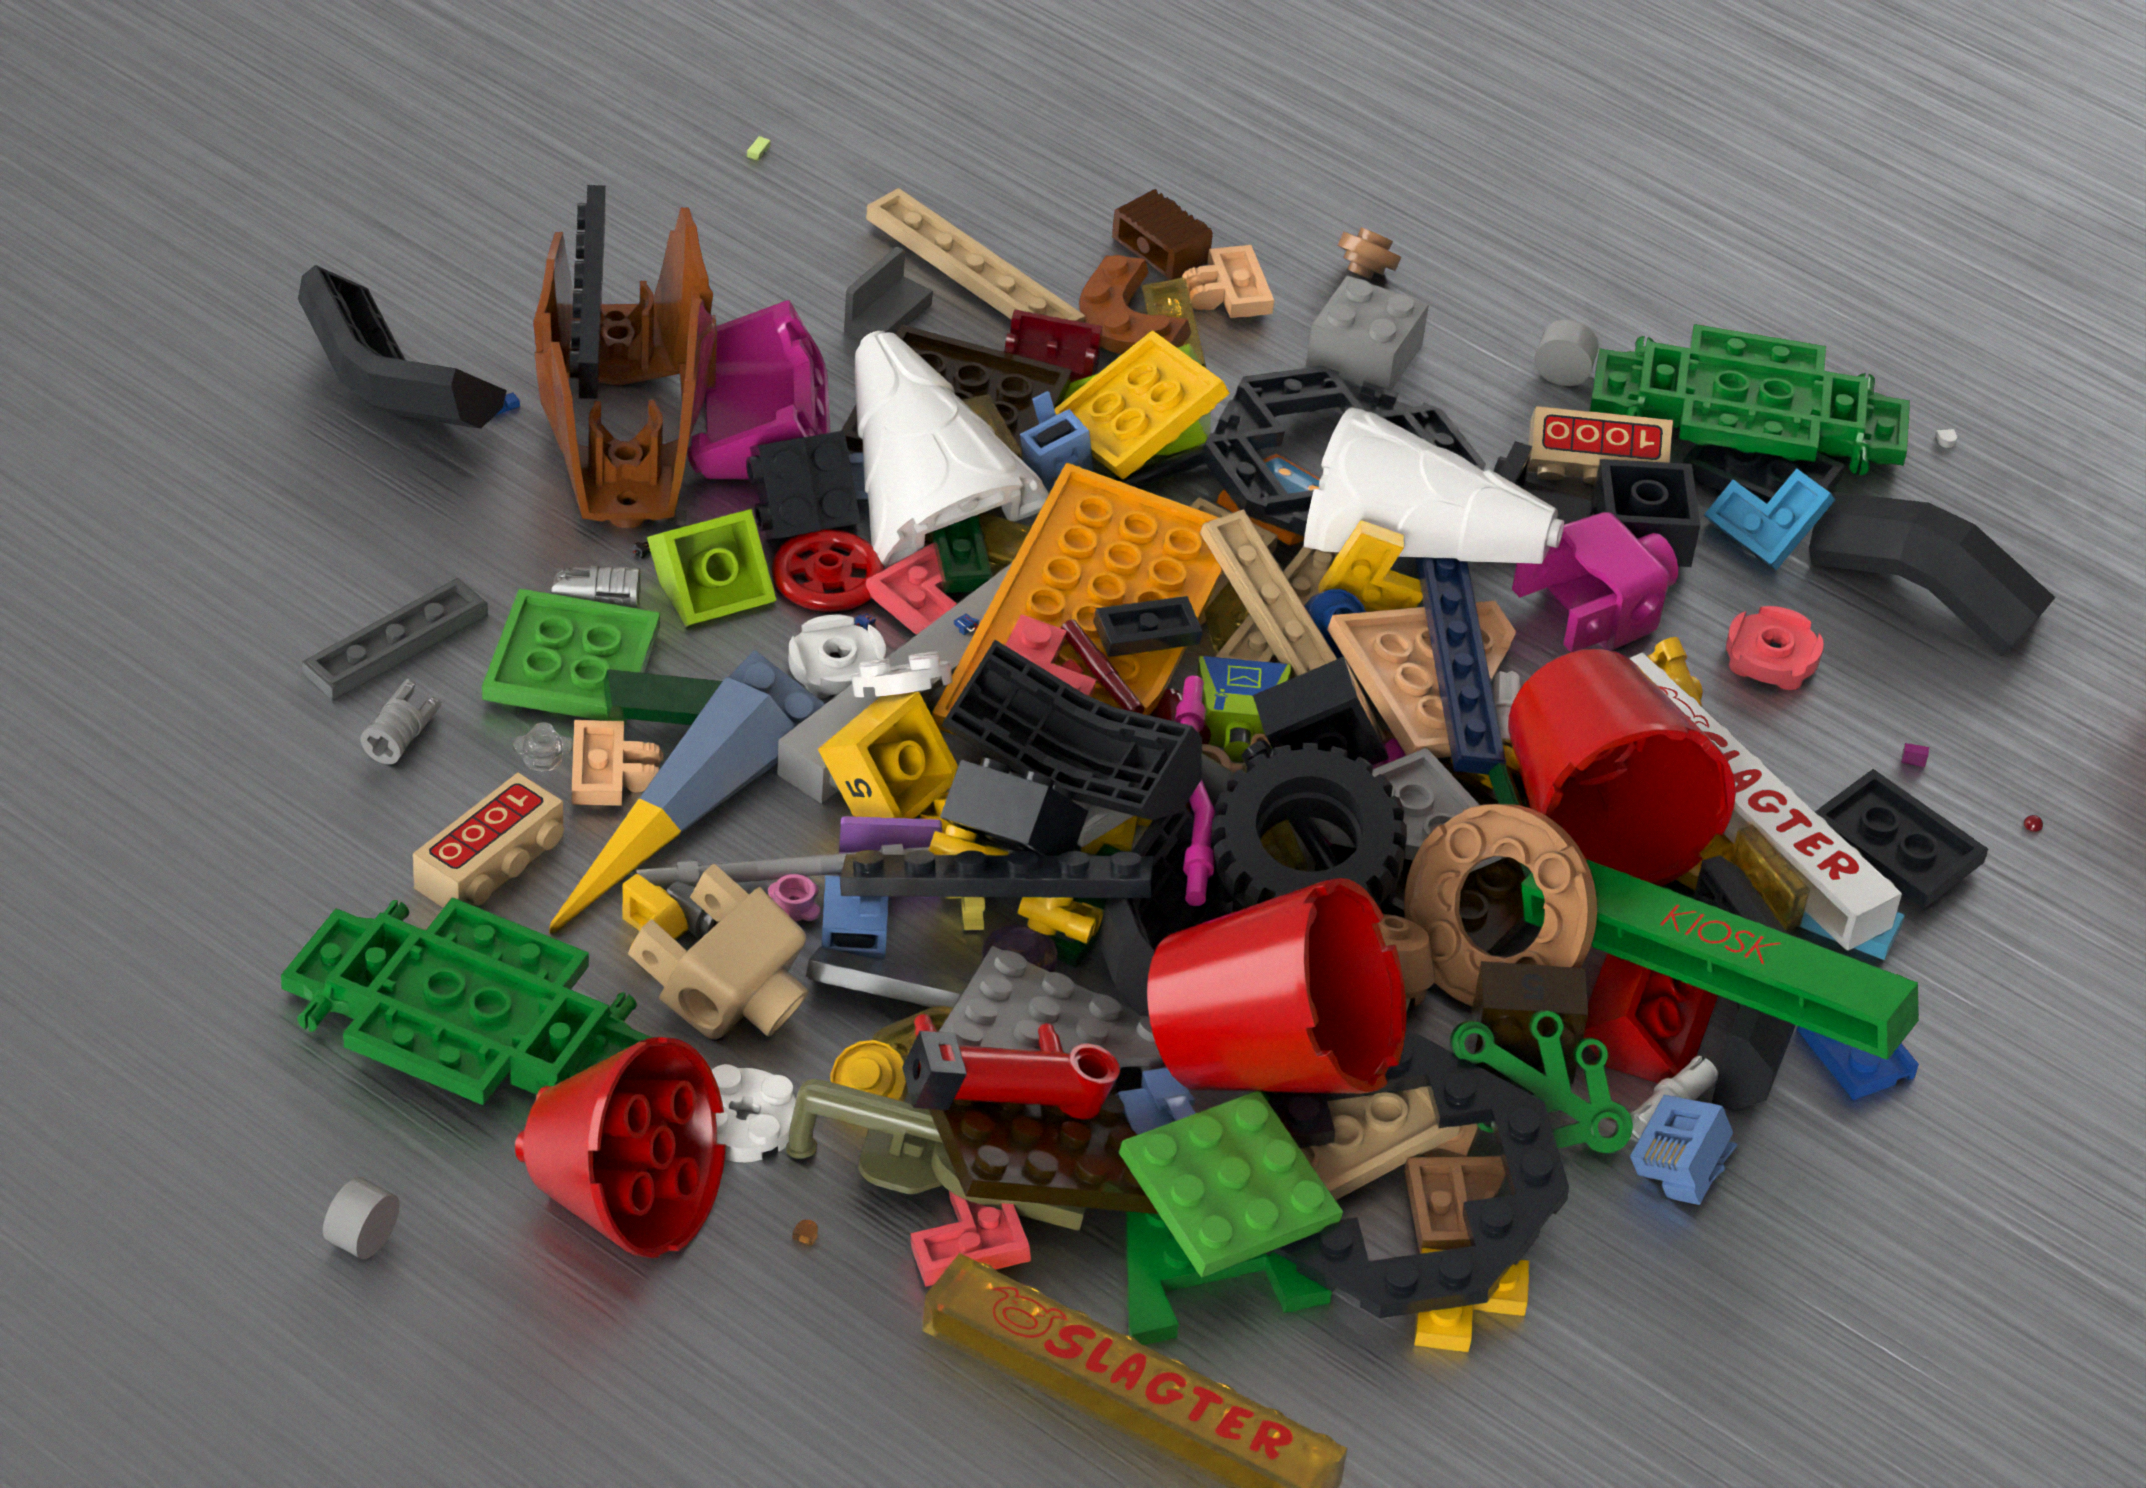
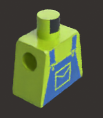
[1197,656,1291,762]

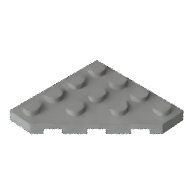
[939,946,1165,1072]

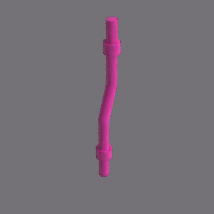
[1175,675,1215,906]

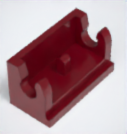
[1004,309,1103,382]

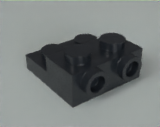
[746,430,861,540]

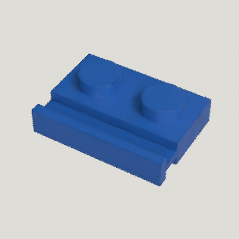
[1796,1026,1919,1100]

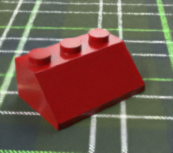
[1583,953,1718,1083]

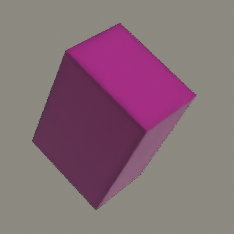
[1901,743,1929,767]

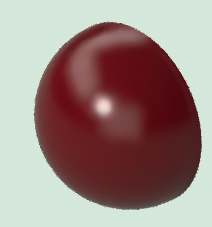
[2024,815,2043,832]

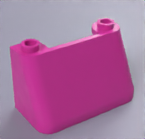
[687,300,831,480]

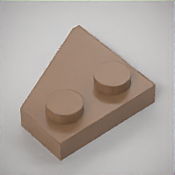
[1404,1156,1506,1254]

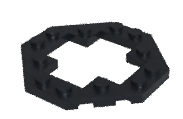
[1201,366,1486,537]
[1265,1033,1569,1318]

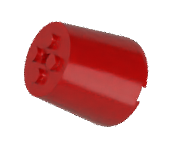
[1508,649,1736,887]
[1147,878,1406,1094]

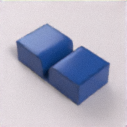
[495,392,520,416]

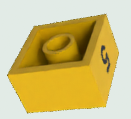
[818,691,958,819]

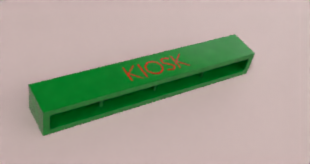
[1521,859,1919,1060]

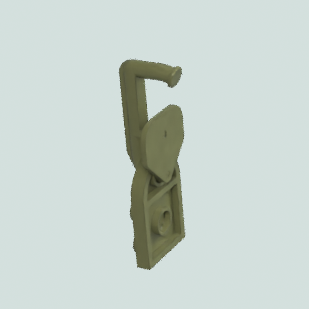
[786,1079,1085,1231]

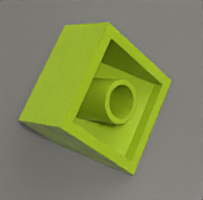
[647,509,777,626]

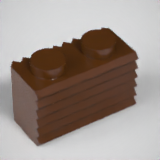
[1112,189,1213,283]

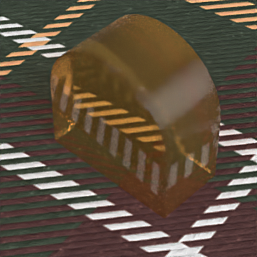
[792,1219,818,1246]

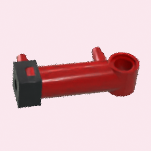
[902,1014,1120,1119]

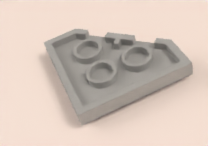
[1310,748,1505,872]

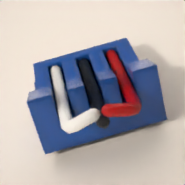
[954,613,979,635]

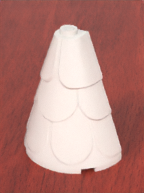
[855,331,1049,569]
[1303,407,1564,564]

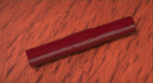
[1061,619,1145,714]

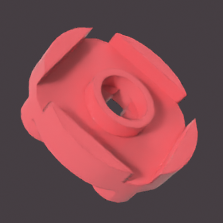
[1726,606,1824,690]

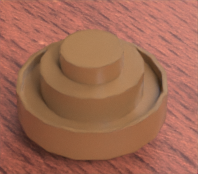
[1337,227,1402,280]

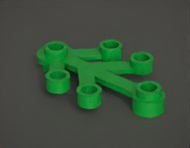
[1450,1010,1633,1153]

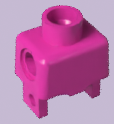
[1512,512,1678,652]

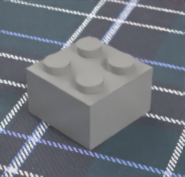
[1306,275,1429,390]

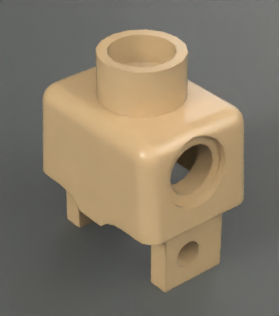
[628,863,809,1040]

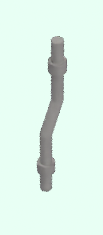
[636,844,929,888]

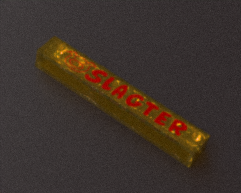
[922,1253,1348,1488]

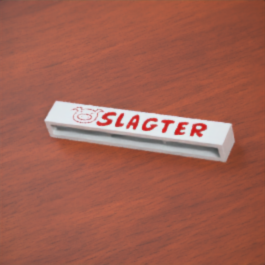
[1629,652,1902,951]

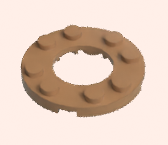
[1404,804,1597,1006]

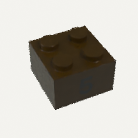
[1468,961,1588,1084]

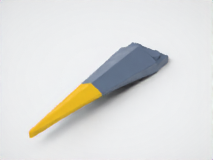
[549,649,825,933]

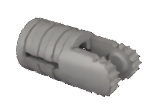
[550,565,641,609]
[360,678,442,764]

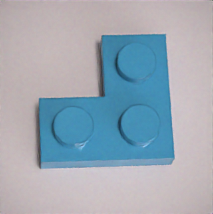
[1704,469,1835,571]

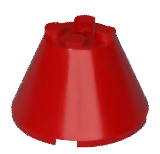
[515,1037,726,1258]

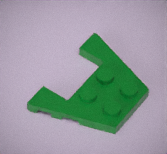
[1125,1211,1332,1348]

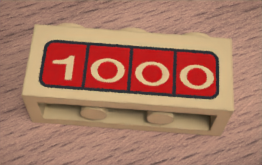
[1528,406,1673,485]
[413,772,564,908]

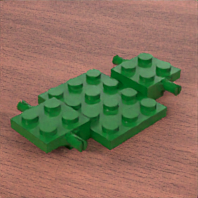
[1589,324,1910,475]
[281,897,653,1113]

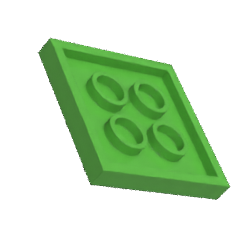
[482,588,661,725]
[1119,1091,1343,1278]

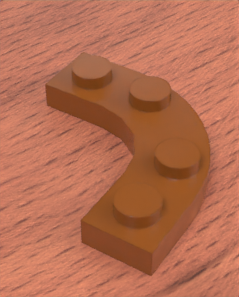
[1079,255,1191,354]

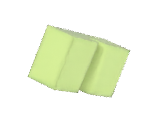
[747,136,771,161]

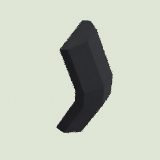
[298,265,507,429]
[1809,492,2056,656]
[942,640,1202,820]
[1098,807,1221,1017]
[1693,855,1796,1111]

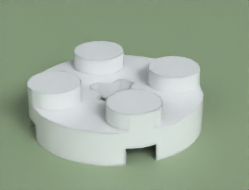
[788,615,886,699]
[851,652,953,697]
[712,1064,796,1163]

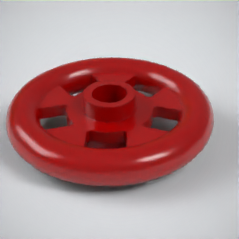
[771,529,885,612]

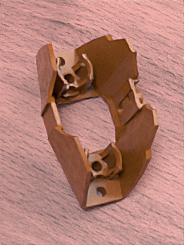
[533,207,717,529]

